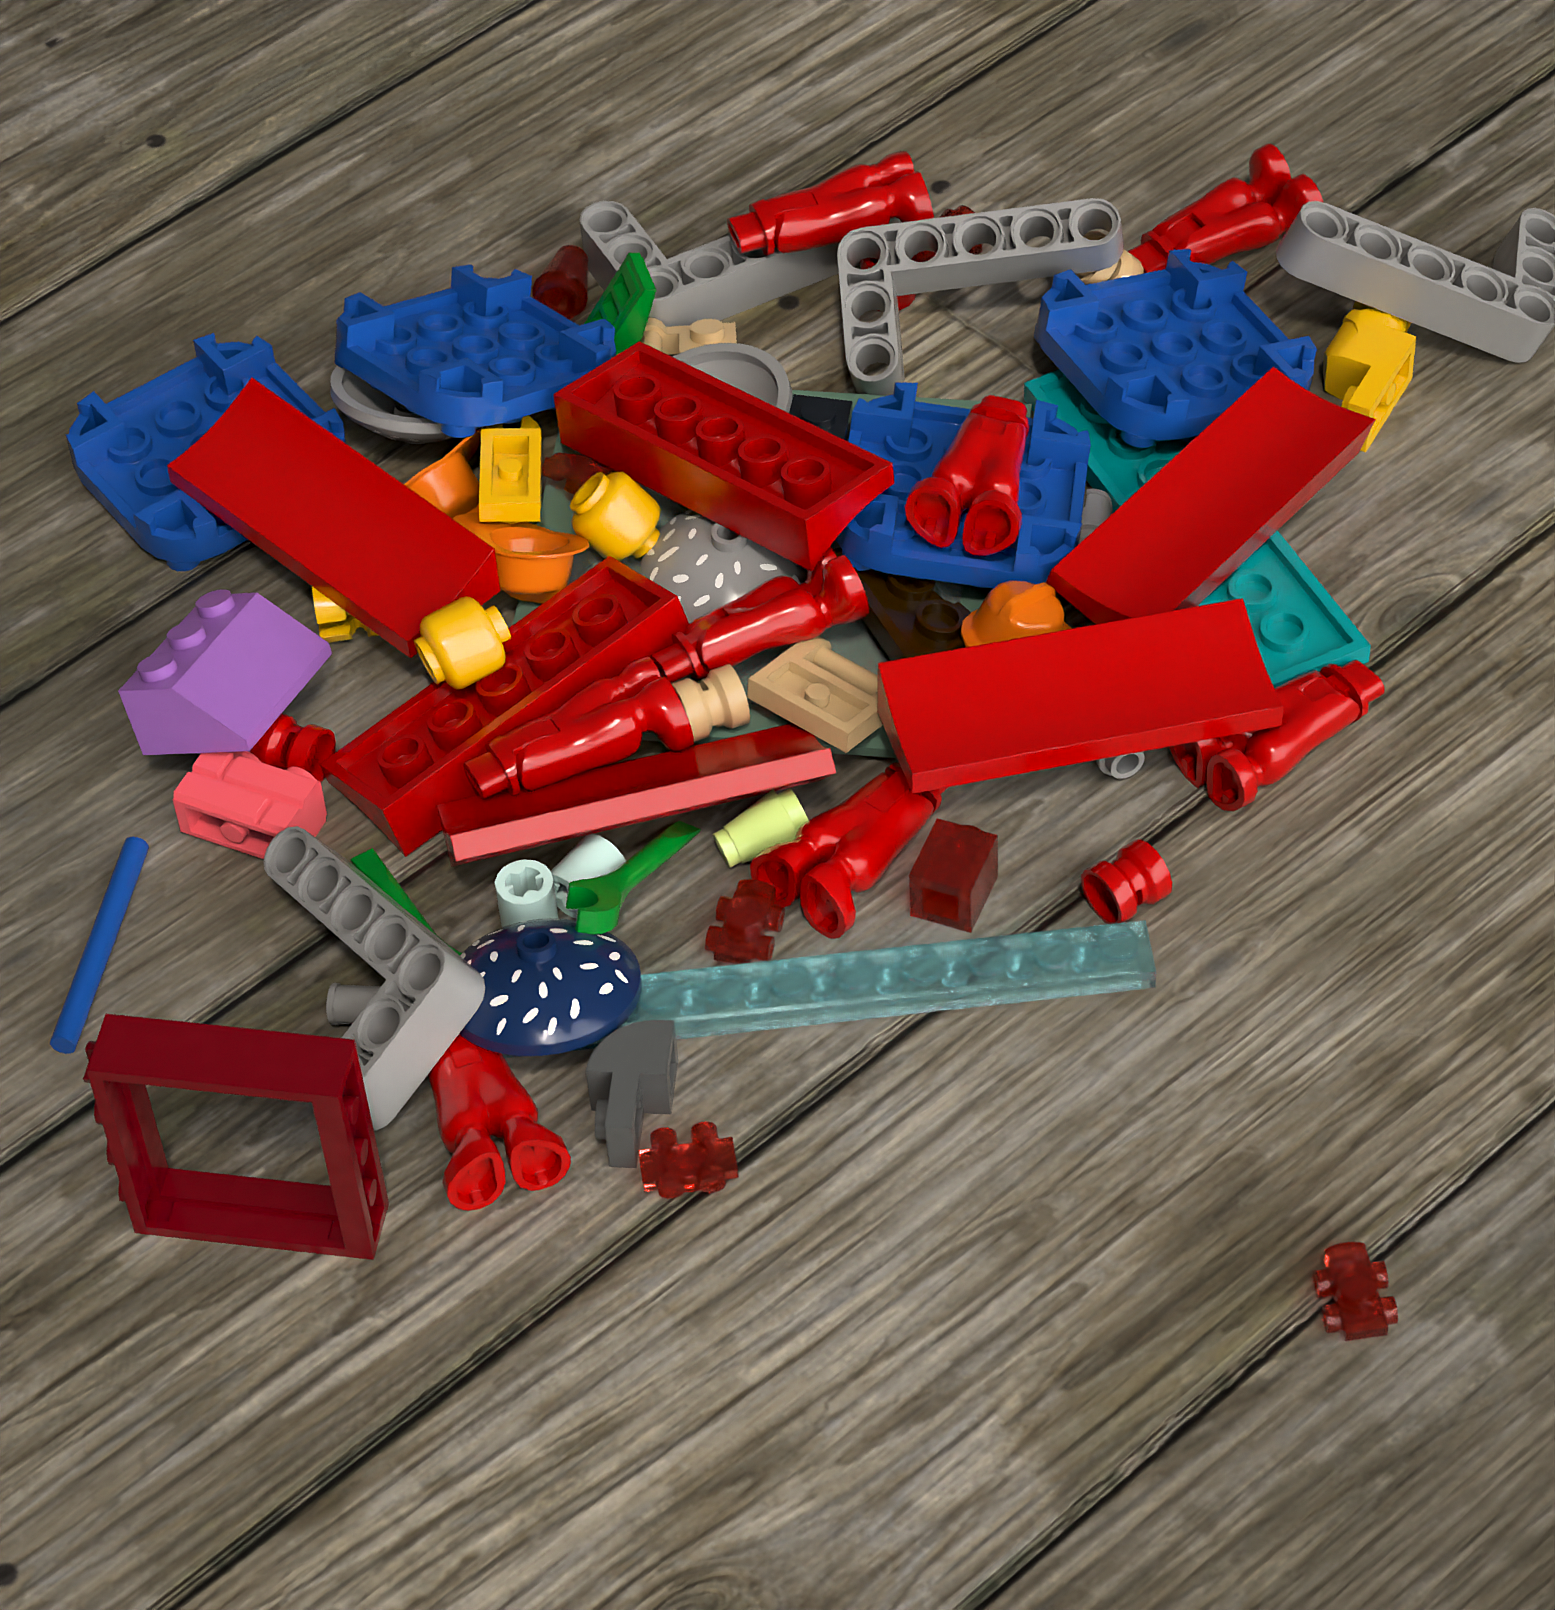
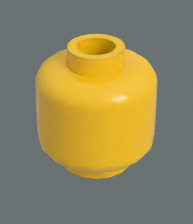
[570,472,661,561]
[414,596,511,689]

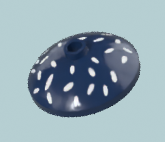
[459,918,642,1056]

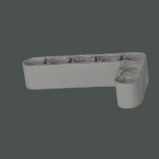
[837,198,1124,395]
[580,201,859,327]
[1276,201,1555,363]
[264,826,485,1131]

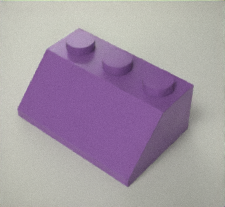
[118,589,332,755]

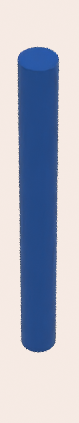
[50,837,149,1054]

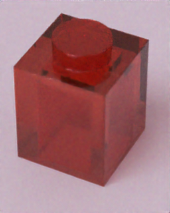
[909,818,998,933]

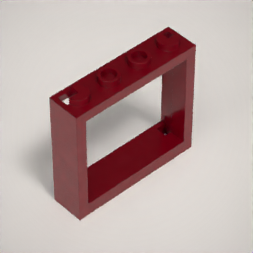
[83,1014,389,1260]

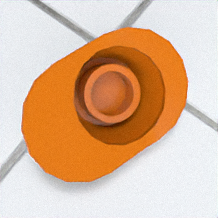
[404,429,481,518]
[452,513,589,603]
[960,580,1072,647]

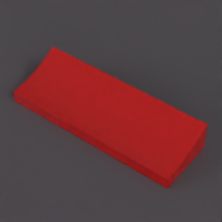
[553,341,895,571]
[1046,366,1376,624]
[167,378,501,658]
[319,556,689,857]
[877,598,1283,794]
[437,723,836,867]

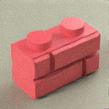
[172,751,327,859]

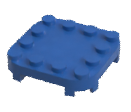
[1034,249,1317,448]
[334,264,616,438]
[66,333,347,572]
[836,382,1091,593]

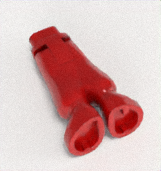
[1127,143,1324,274]
[727,151,934,255]
[905,395,1029,556]
[651,546,869,683]
[463,656,694,799]
[1169,660,1385,812]
[750,762,949,939]
[428,1034,571,1211]

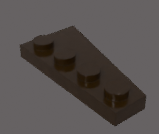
[833,547,971,661]

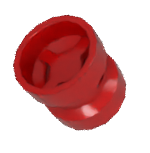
[250,713,336,782]
[1081,839,1172,927]

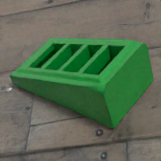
[584,253,657,355]

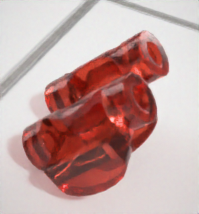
[542,452,616,495]
[705,879,785,967]
[638,1121,739,1199]
[1313,1242,1398,1341]

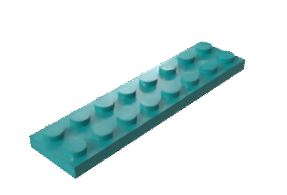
[1024,369,1371,688]

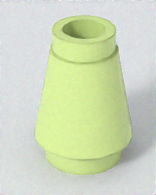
[712,788,808,868]

